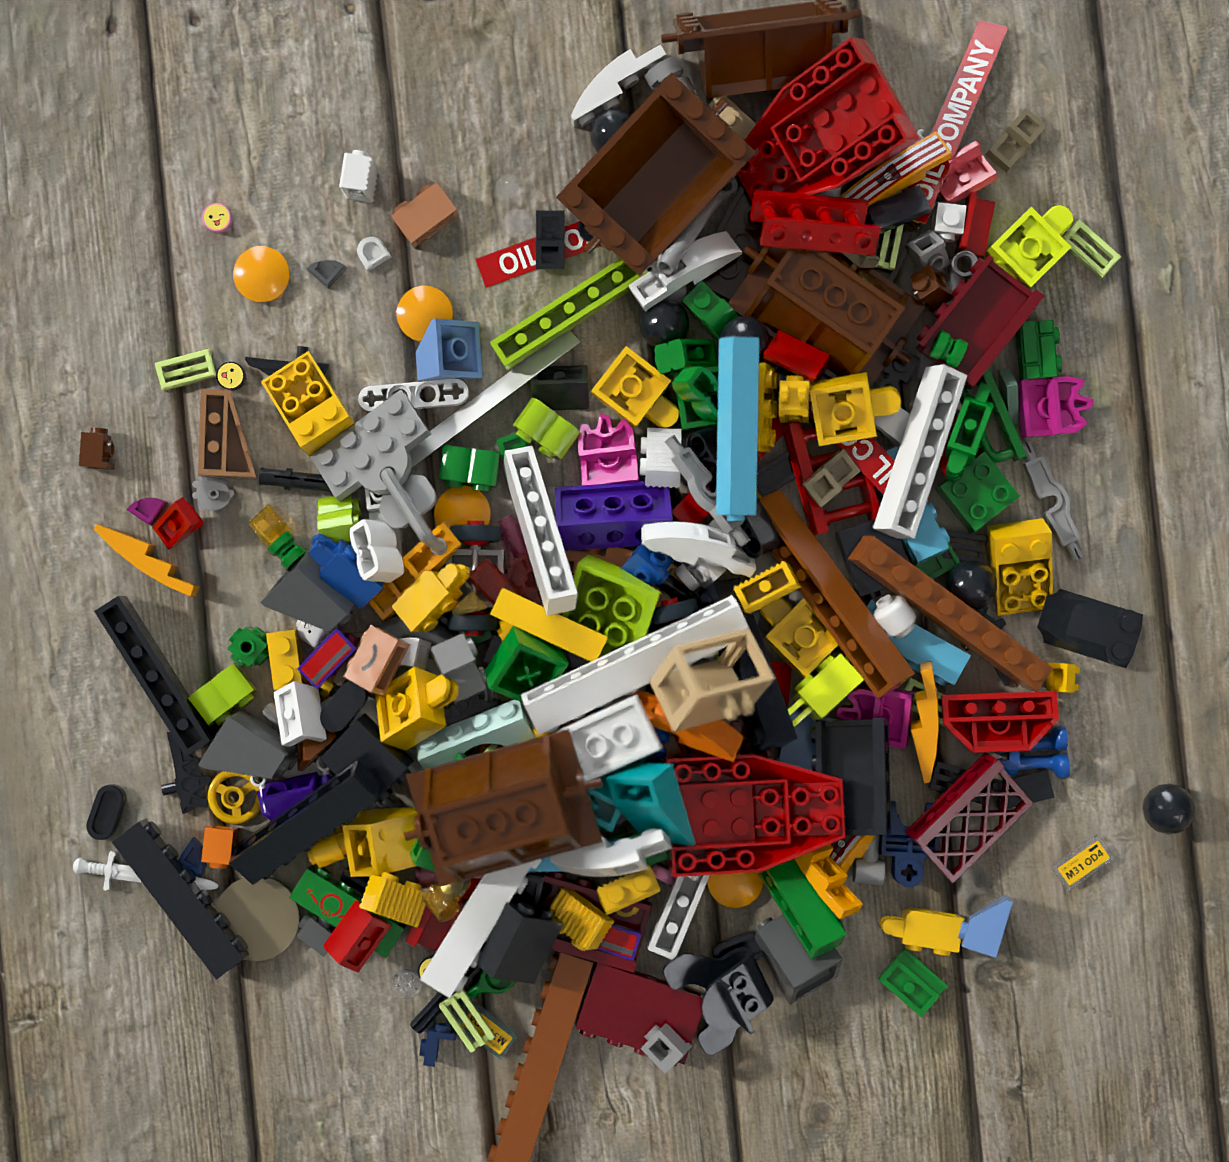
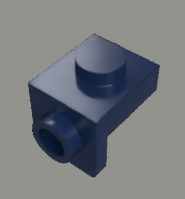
[419,1022,458,1067]

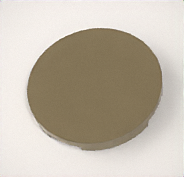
[215,877,300,962]

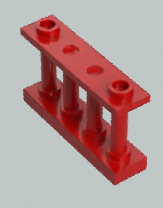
[750,190,881,255]
[782,421,882,536]

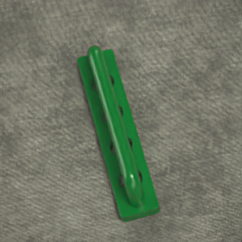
[960,367,1027,463]

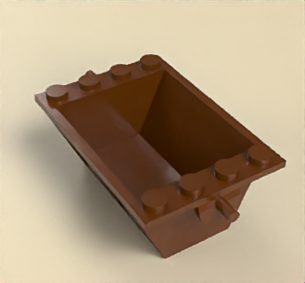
[661,0,861,98]
[556,73,756,277]
[728,245,926,388]
[404,729,603,887]

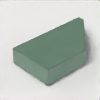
[999,368,1019,426]

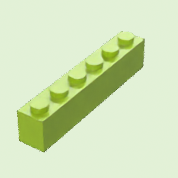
[490,259,648,370]

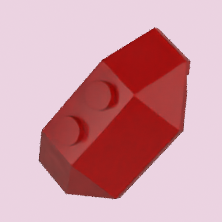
[941,691,1059,753]

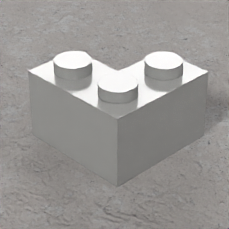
[431,633,487,705]

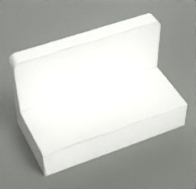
[273,681,327,747]

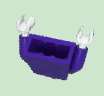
[250,756,334,821]

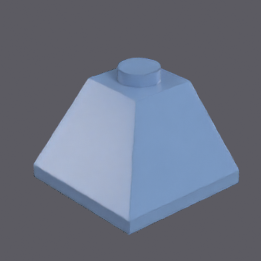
[416,319,483,381]
[958,895,1013,958]

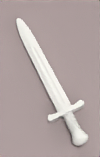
[73,850,219,891]

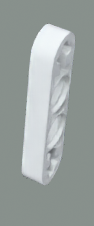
[358,379,469,412]

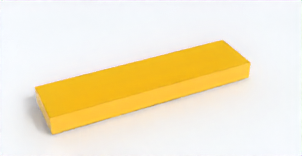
[490,588,608,662]

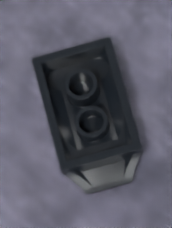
[1037,589,1143,668]

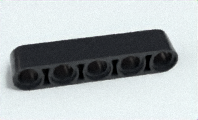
[686,426,780,559]

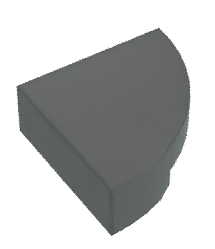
[306,260,347,289]

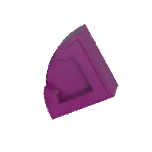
[127,498,167,526]

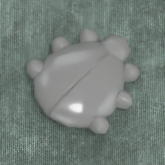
[192,476,234,511]

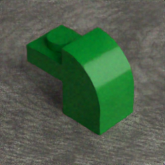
[681,280,739,343]

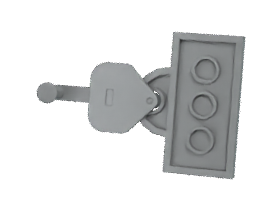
[310,390,447,555]

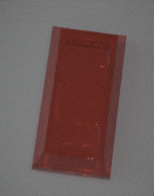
[468,558,527,605]

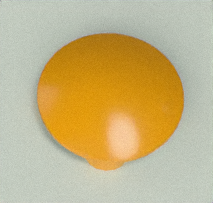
[233,246,290,302]
[397,286,453,343]
[434,485,491,529]
[707,872,763,908]

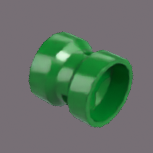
[929,330,968,368]
[267,531,307,571]

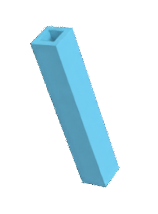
[716,336,759,521]

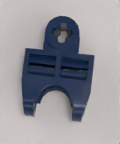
[879,801,940,887]

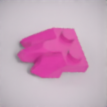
[1017,376,1094,438]
[578,414,640,485]
[835,688,915,749]

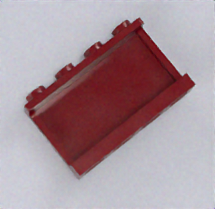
[915,254,1045,390]
[539,871,653,973]
[576,962,704,1066]

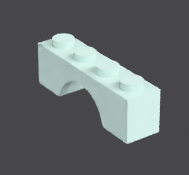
[416,700,537,769]

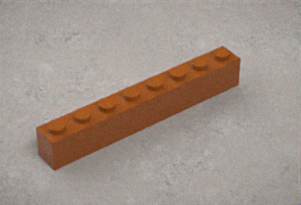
[759,489,915,699]
[848,536,1053,692]
[487,952,593,1162]

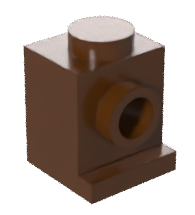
[910,264,955,312]
[79,428,115,470]

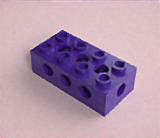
[555,481,672,551]

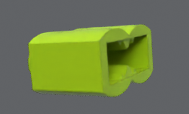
[513,398,581,460]
[317,493,362,543]
[188,663,257,726]

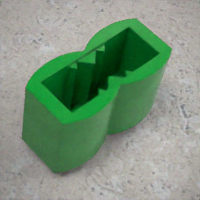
[672,366,718,422]
[439,445,501,492]

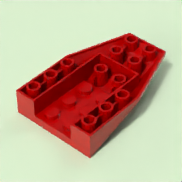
[737,37,921,201]
[663,754,845,877]

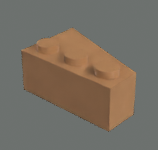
[198,389,257,480]

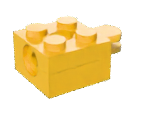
[591,346,679,429]
[809,372,901,446]
[758,597,838,678]
[375,667,459,751]

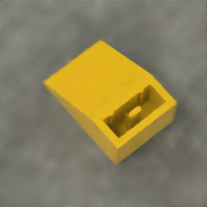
[261,351,355,458]
[757,363,780,453]
[987,518,1053,616]
[342,807,418,877]

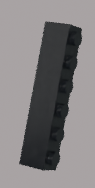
[698,577,798,754]
[94,596,215,757]
[229,760,382,885]
[112,819,249,980]

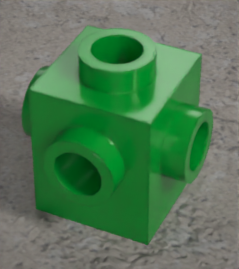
[227,626,269,668]

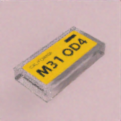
[1050,834,1115,891]

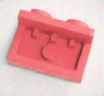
[938,141,997,204]

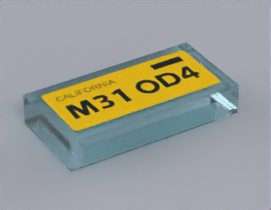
[458,1001,518,1060]

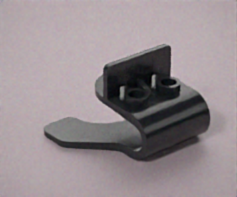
[663,947,774,1055]

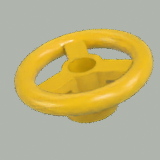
[208,771,261,824]

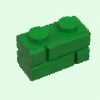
[1015,320,1062,381]
[654,339,718,374]

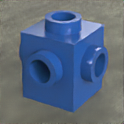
[621,544,673,587]

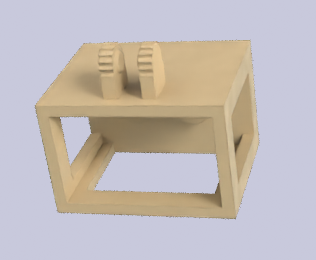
[649,628,775,732]

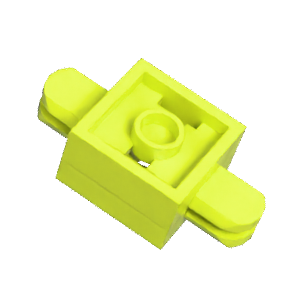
[985,205,1073,289]
[788,654,864,727]

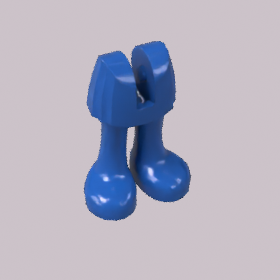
[991,726,1070,779]

